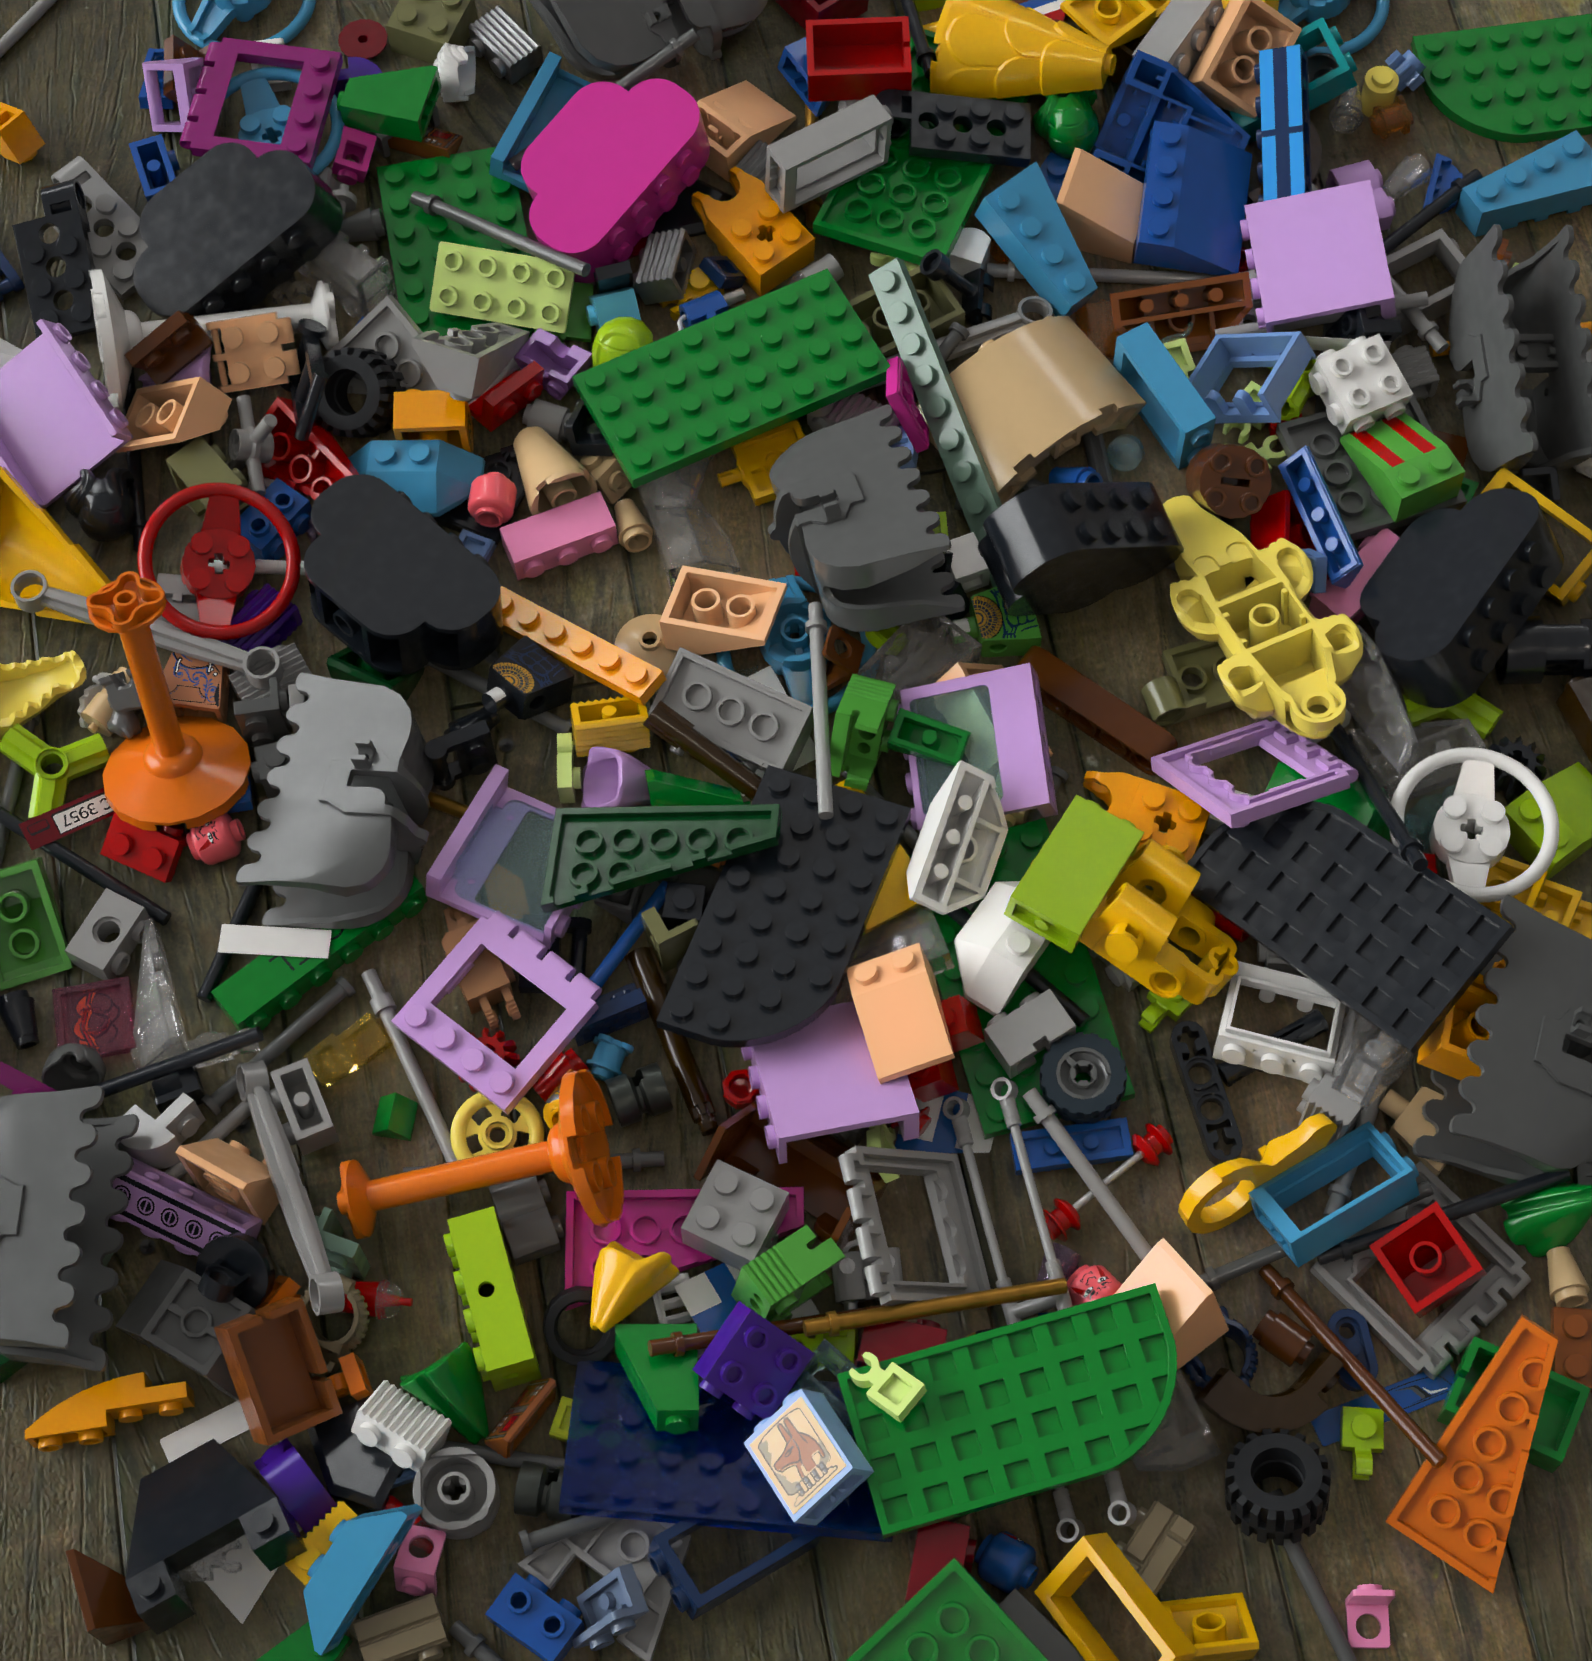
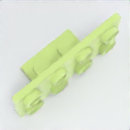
[429,241,575,333]

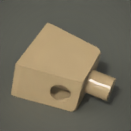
[1378,1087,1446,1177]

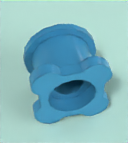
[586,1033,634,1082]

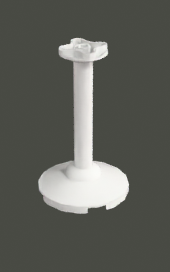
[88,269,339,411]

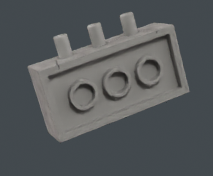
[648,647,814,773]

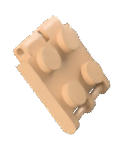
[206,311,301,393]

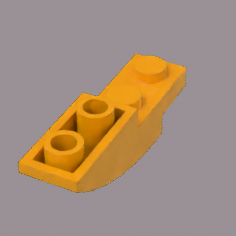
[25,1372,195,1452]

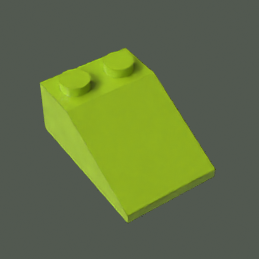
[1505,762,1592,880]

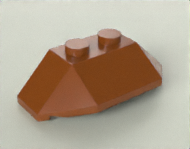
[1109,271,1253,352]

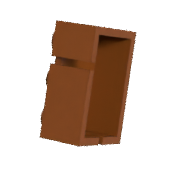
[214,1297,343,1446]

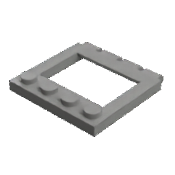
[838,1146,991,1309]
[1309,1161,1531,1380]

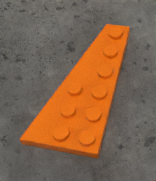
[1385,1314,1558,1594]

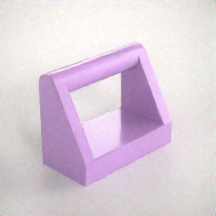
[142,58,204,132]

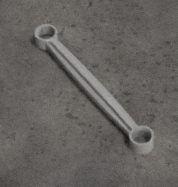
[807,296,1053,417]
[10,570,283,689]
[236,1060,345,1316]

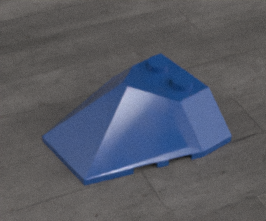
[1091,50,1250,184]

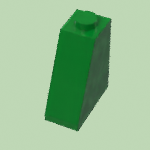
[337,65,442,142]
[645,769,751,806]
[615,1323,699,1434]

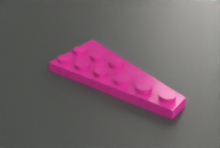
[565,1187,804,1311]

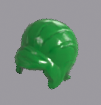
[1032,90,1099,158]

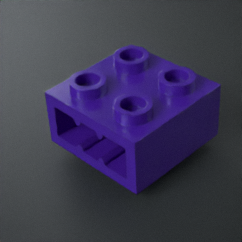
[692,1301,815,1421]

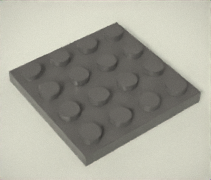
[1276,387,1467,541]

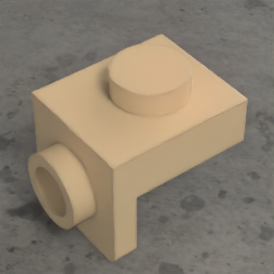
[579,455,632,504]

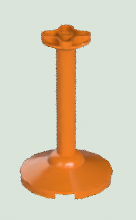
[86,571,252,831]
[337,1069,624,1240]

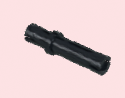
[1217,1009,1329,1087]

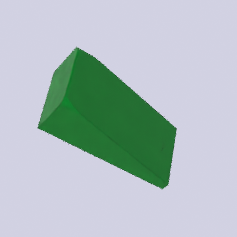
[887,708,971,767]

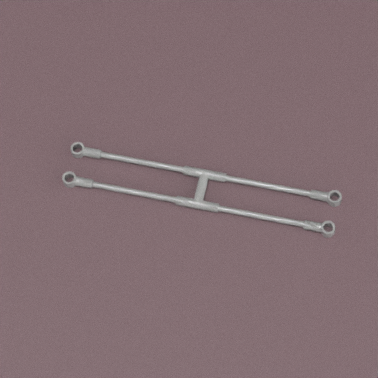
[943,1077,1137,1544]

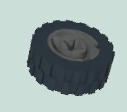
[1040,1032,1127,1124]

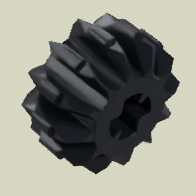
[1488,736,1547,801]

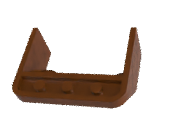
[693,1101,889,1250]

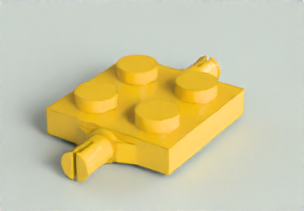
[717,420,805,507]

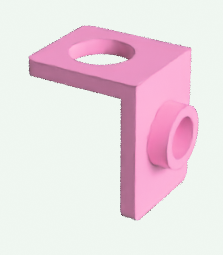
[393,1525,446,1596]
[1345,1584,1395,1649]

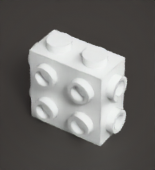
[1309,334,1413,435]

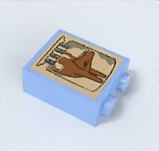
[744,1389,874,1526]

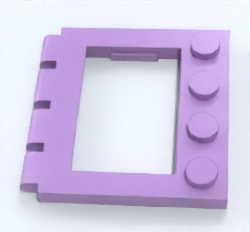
[1151,719,1359,828]
[391,910,602,1115]

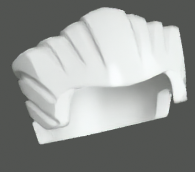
[433,42,476,103]

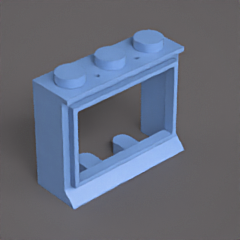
[1189,331,1316,424]

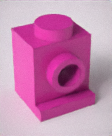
[331,126,377,185]

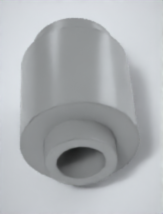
[522,399,572,442]

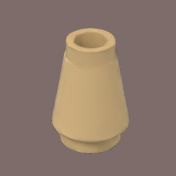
[614,499,653,552]
[1546,1246,1590,1308]

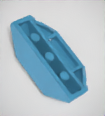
[348,440,485,517]
[303,1504,423,1655]

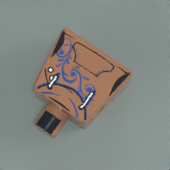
[163,652,230,724]

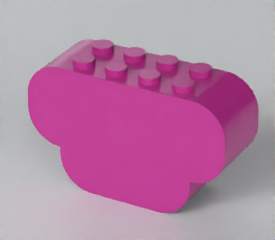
[521,78,710,283]

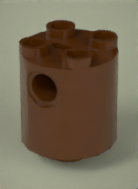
[1186,443,1271,519]

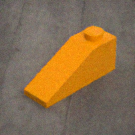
[0,102,46,164]

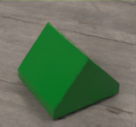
[372,1092,419,1141]

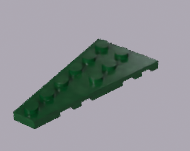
[540,804,782,914]

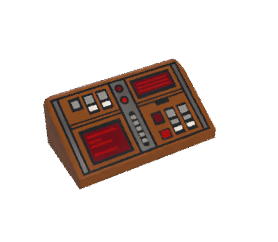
[388,126,463,158]
[484,1378,557,1459]

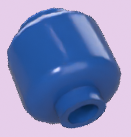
[974,1531,1039,1594]

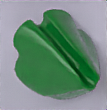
[1501,1183,1592,1258]
[400,1342,489,1445]

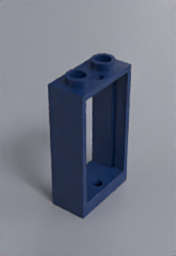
[648,1473,823,1621]

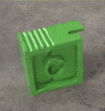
[830,673,899,791]
[731,1224,845,1322]

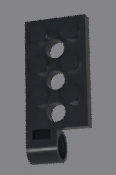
[876,89,1031,168]
[12,179,96,338]

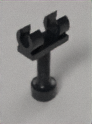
[920,249,994,325]

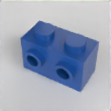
[129,134,180,202]
[240,478,312,560]
[485,1572,585,1661]

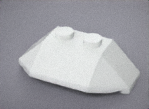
[906,760,1008,915]
[954,881,1051,1017]

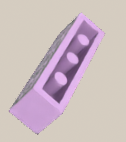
[110,1157,263,1256]

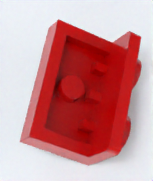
[469,361,544,432]
[100,813,188,883]

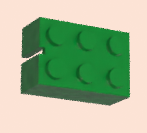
[1437,1336,1591,1473]

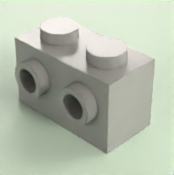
[269,1058,339,1156]

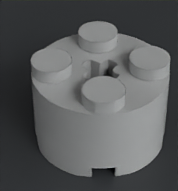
[412,1447,501,1540]

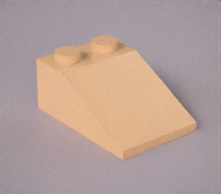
[659,565,787,655]
[846,943,955,1084]
[175,1138,279,1225]

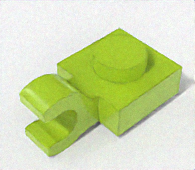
[1138,991,1193,1034]
[1340,1406,1384,1481]

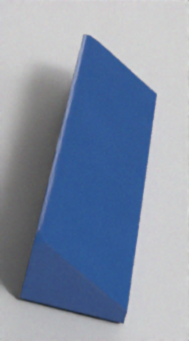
[1278,445,1364,589]

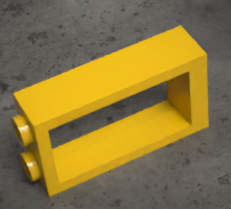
[1480,468,1592,607]
[1034,1532,1199,1661]

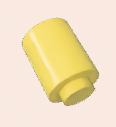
[1359,66,1399,119]

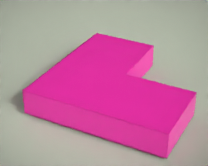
[886,356,929,453]

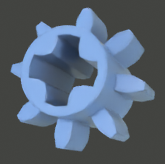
[1385,49,1426,92]

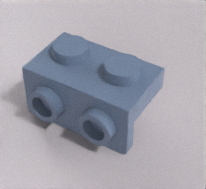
[571,1563,649,1651]

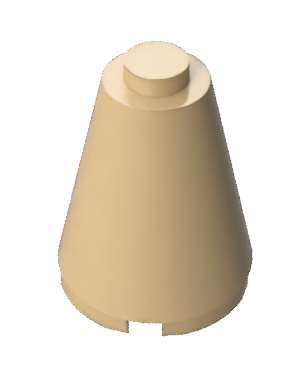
[513,426,597,516]

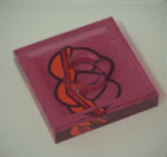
[52,976,138,1058]

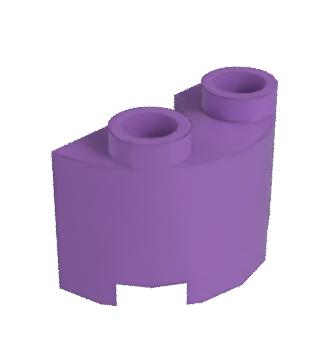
[514,328,592,400]

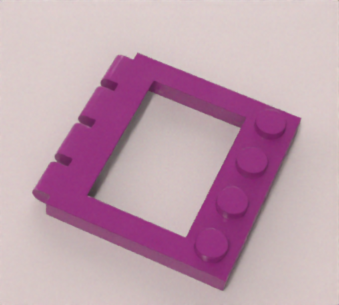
[179,37,343,170]

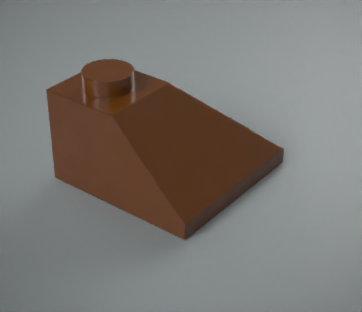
[65,1549,151,1646]

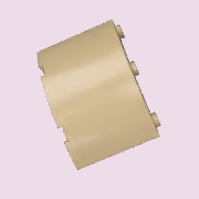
[916,315,1146,505]

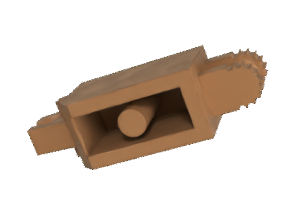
[441,907,521,1030]

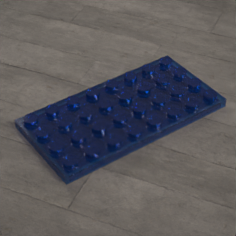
[559,1361,893,1542]

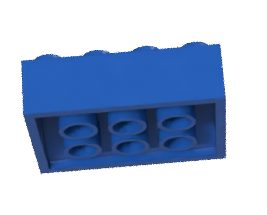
[1133,121,1252,276]

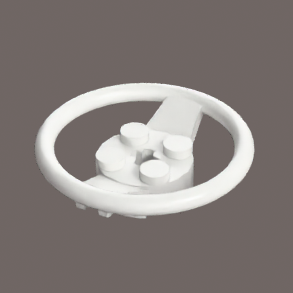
[1390,747,1559,903]

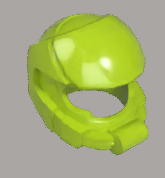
[592,317,653,368]

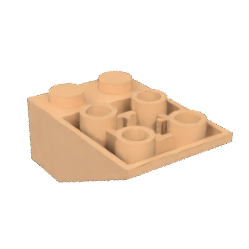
[697,80,796,182]

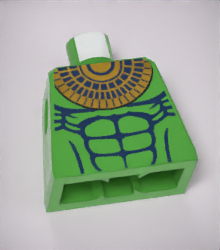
[952,587,1042,657]

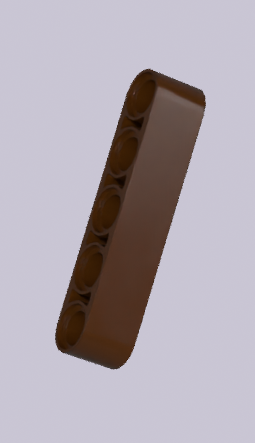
[1015,645,1178,776]

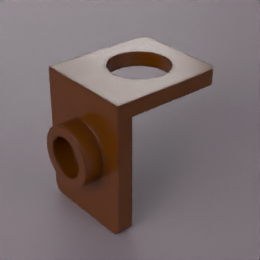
[822,625,865,691]

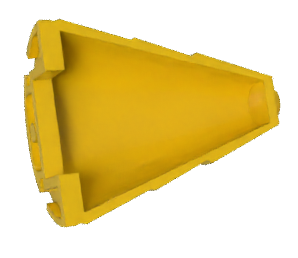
[930,0,1116,99]
[0,466,111,624]

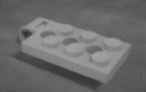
[44,156,148,301]

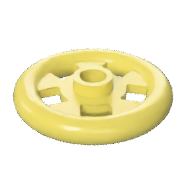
[450,1093,545,1160]

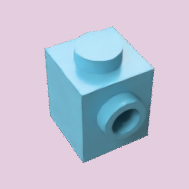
[585,286,641,331]

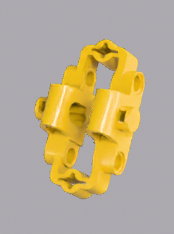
[1031,839,1239,1005]

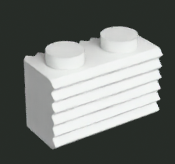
[351,1380,452,1472]

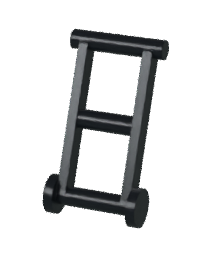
[280,318,329,441]

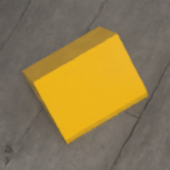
[1161,1592,1260,1661]

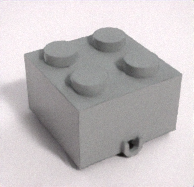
[681,1159,789,1270]

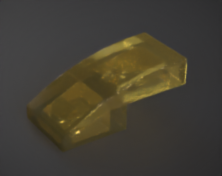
[302,1012,393,1087]

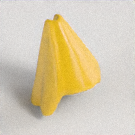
[590,1241,679,1333]

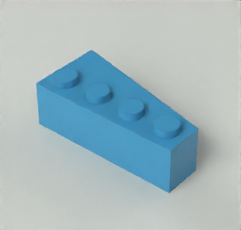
[1455,130,1592,237]
[974,161,1098,316]

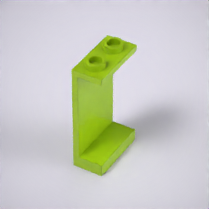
[1004,794,1144,954]

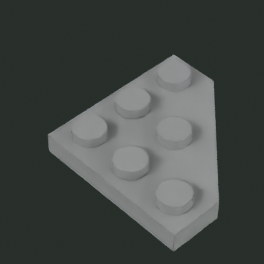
[324,295,439,395]

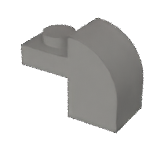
[118,1092,206,1169]

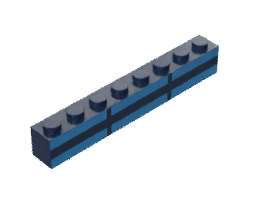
[1254,44,1312,306]

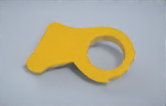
[1178,1113,1337,1234]

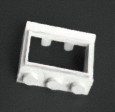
[1212,961,1346,1084]

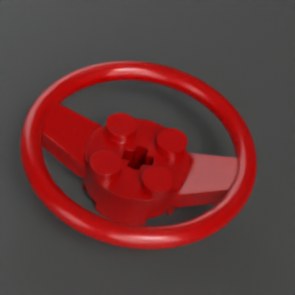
[137,482,301,640]

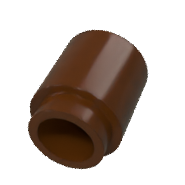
[1252,1309,1315,1367]

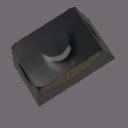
[482,635,575,720]

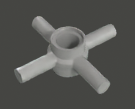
[227,395,277,496]

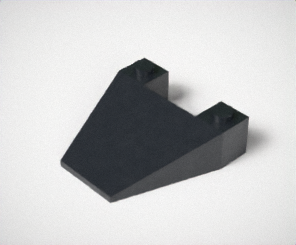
[125,1439,307,1635]

